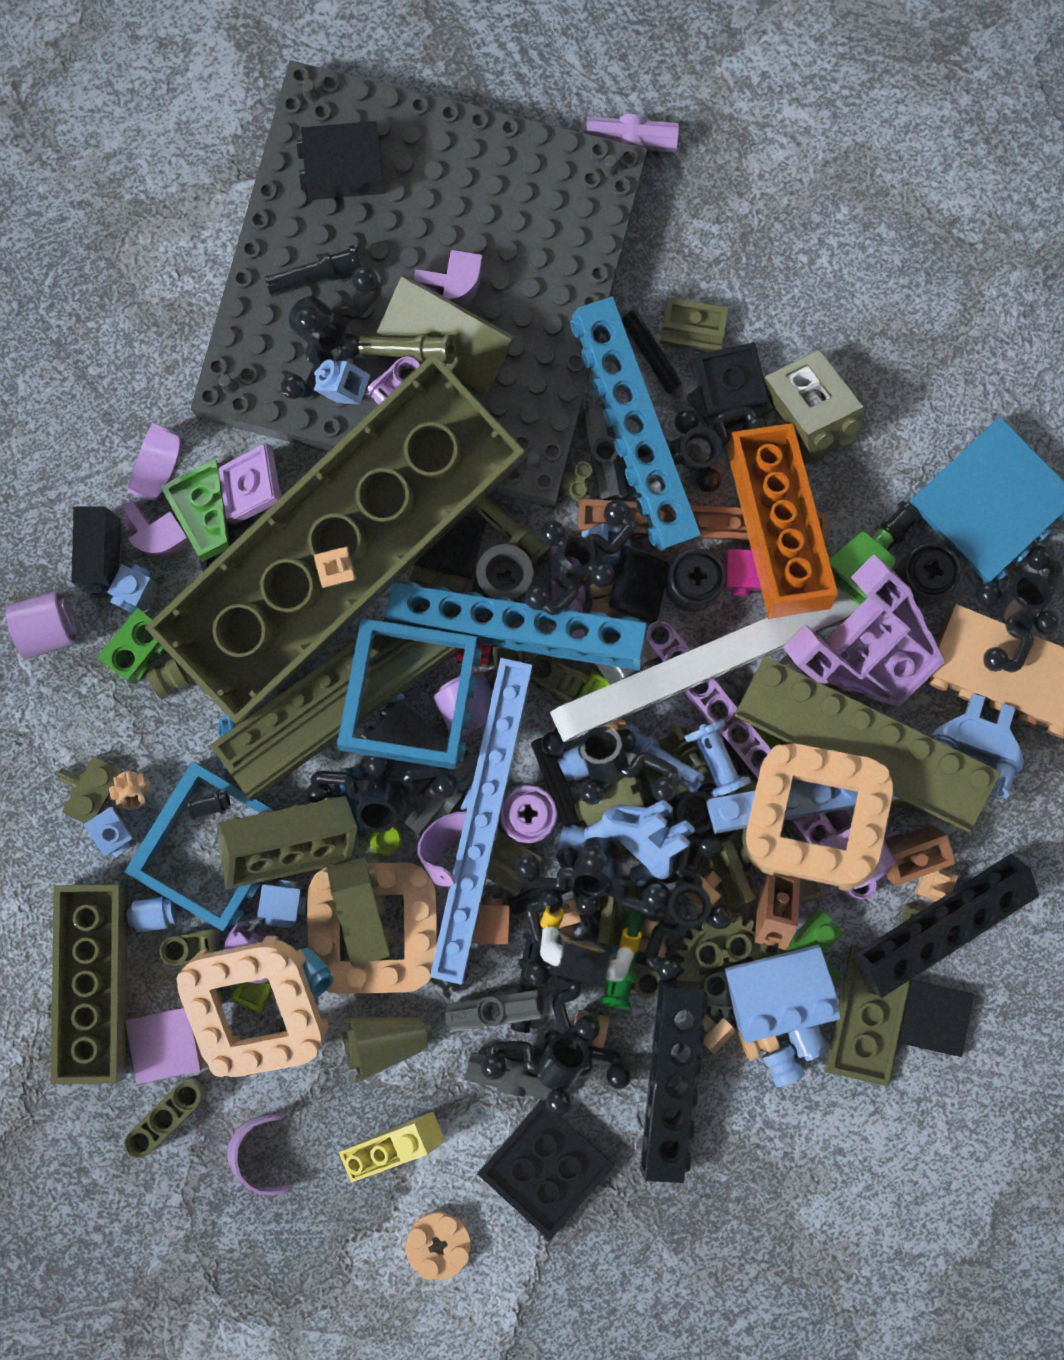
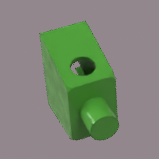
[829,529,896,606]

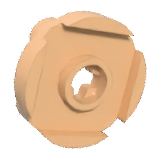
[406,1211,471,1280]

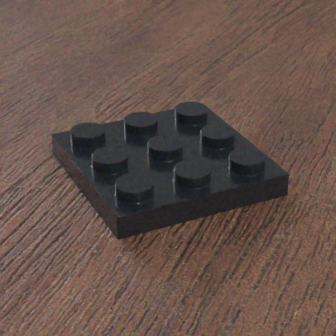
[477,1098,614,1241]

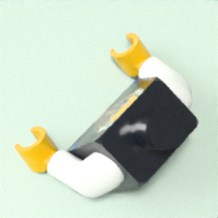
[540,906,642,987]

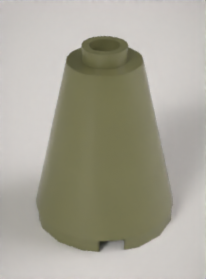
[341,1016,433,1083]

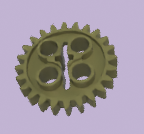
[674,914,776,1019]

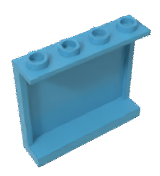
[908,417,1064,585]

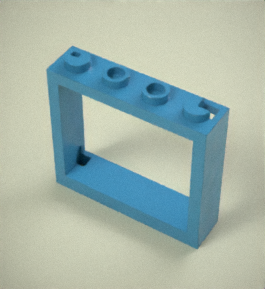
[337,618,482,770]
[124,761,277,931]

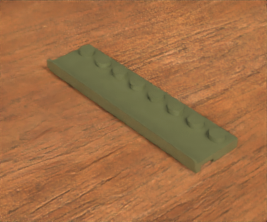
[210,604,459,801]
[734,656,1001,834]

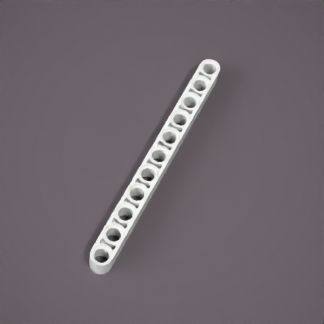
[550,588,859,743]

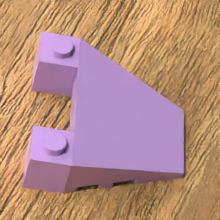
[783,554,945,707]

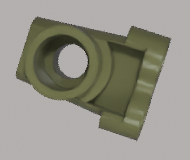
[559,461,595,501]

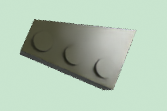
[327,857,393,966]

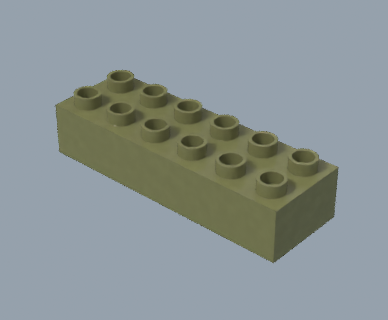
[145,353,527,724]

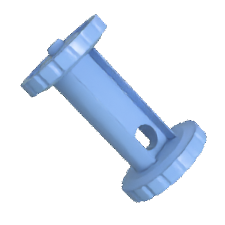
[684,719,751,798]

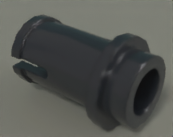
[187,789,231,820]

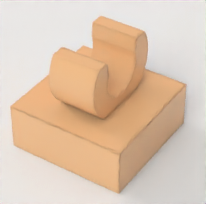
[314,547,356,588]
[914,869,958,902]
[684,871,722,911]
[553,899,581,937]
[701,1014,736,1054]

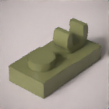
[707,839,760,908]

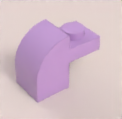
[414,250,483,307]
[122,500,191,558]

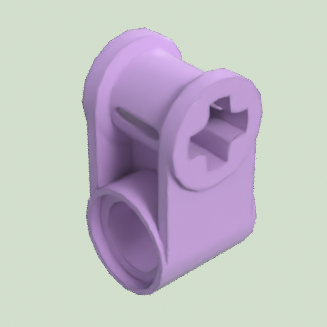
[364,356,420,405]

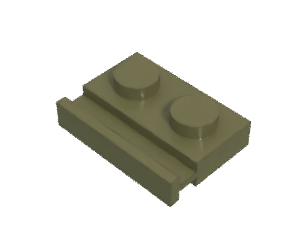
[660,297,728,352]
[487,829,541,897]
[598,880,643,945]

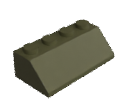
[218,796,357,889]

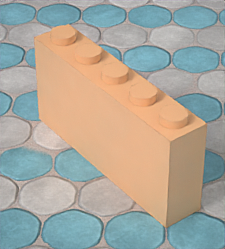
[927,604,1064,738]

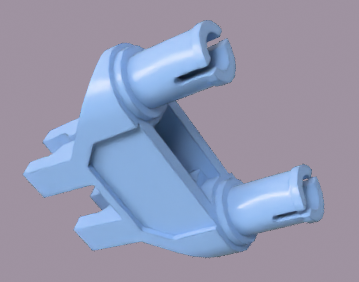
[931,693,1024,798]
[585,800,695,886]

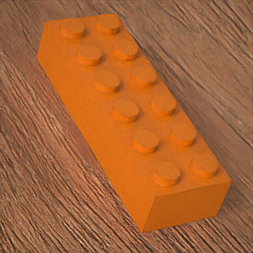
[727,423,838,619]

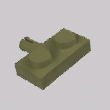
[56,756,123,823]

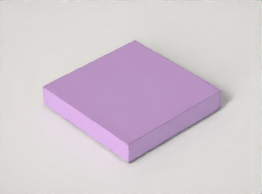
[218,443,281,525]
[125,1007,202,1084]

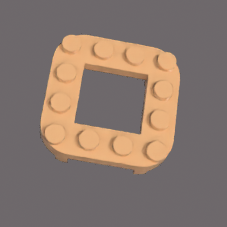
[746,744,893,890]
[307,862,437,994]
[177,936,329,1077]

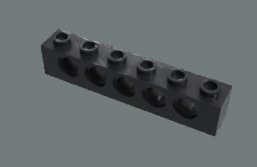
[853,854,1039,998]
[639,979,708,1183]

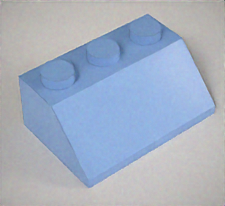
[725,944,840,1043]

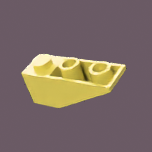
[339,1111,446,1182]

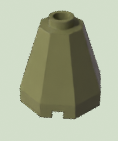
[574,772,652,826]

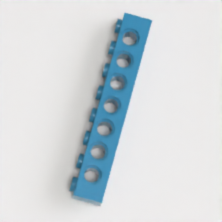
[570,296,701,552]
[384,581,647,671]

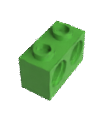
[97,608,166,684]

